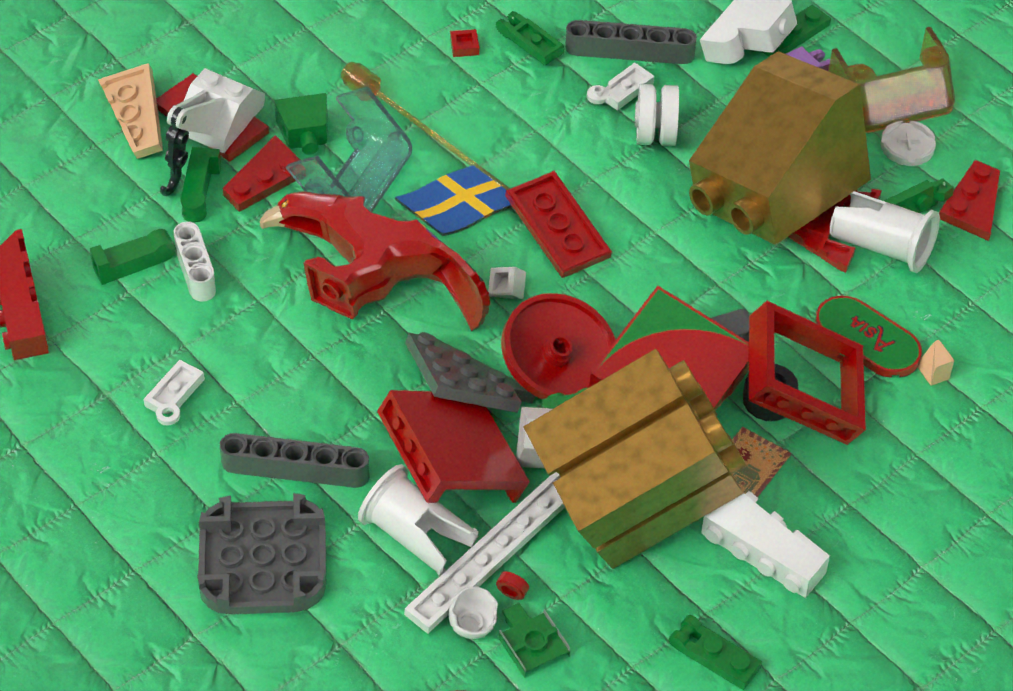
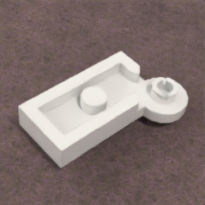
[587,63,655,111]

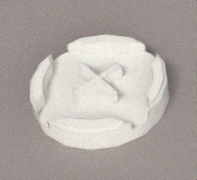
[880,120,936,166]

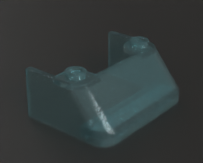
[286,86,412,213]

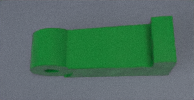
[181,147,221,223]
[90,229,176,285]

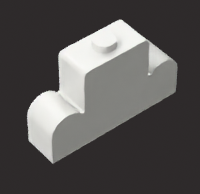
[700,0,797,64]

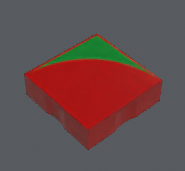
[589,285,749,411]

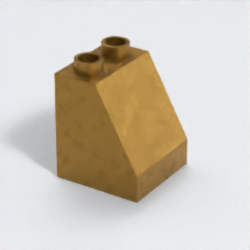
[689,51,871,245]

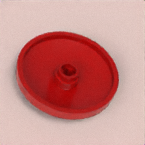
[501,293,615,399]

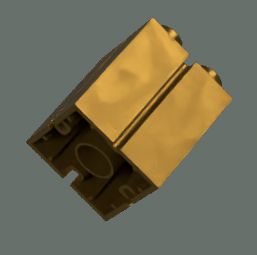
[523,349,747,569]

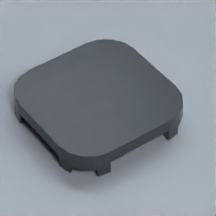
[197,493,326,614]

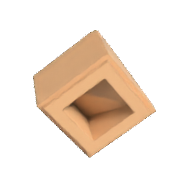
[918,340,954,386]

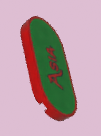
[815,296,922,378]

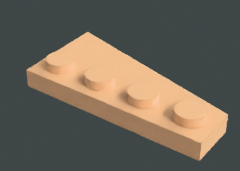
[98,63,163,159]

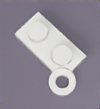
[144,360,205,425]

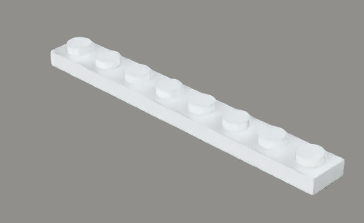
[404,472,565,634]

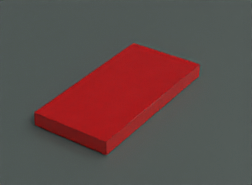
[156,73,269,162]
[505,170,612,278]

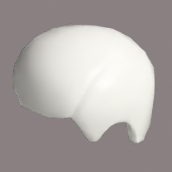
[449,586,498,639]

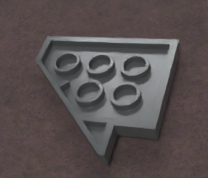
[405,332,535,413]

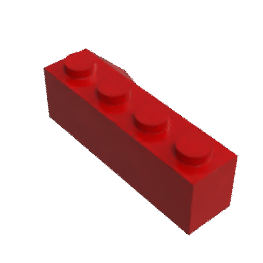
[0,229,49,360]

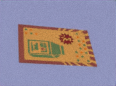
[732,427,792,497]

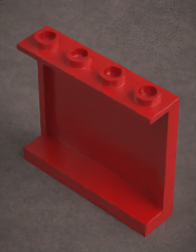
[377,390,530,503]

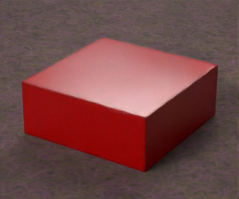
[450,29,480,57]

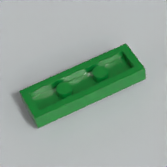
[762,4,831,57]

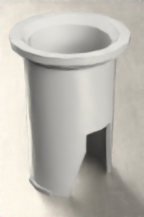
[830,191,940,273]
[358,464,478,576]

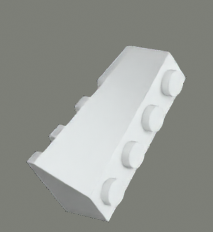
[701,480,830,598]

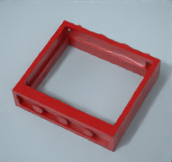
[749,300,866,445]

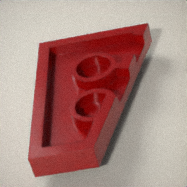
[222,135,308,212]
[939,160,1000,241]

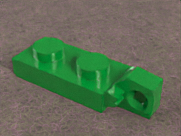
[884,178,954,213]

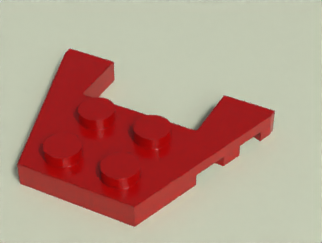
[788,189,882,273]

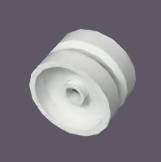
[635,84,679,146]

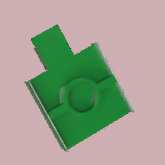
[499,603,570,678]

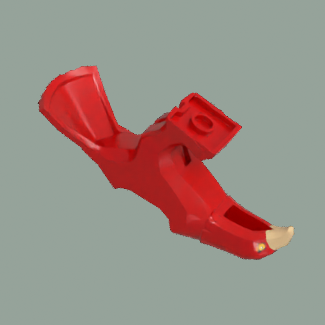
[260,191,490,331]

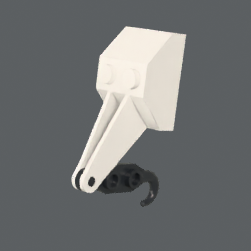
[160,68,265,196]

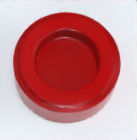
[496,571,529,600]

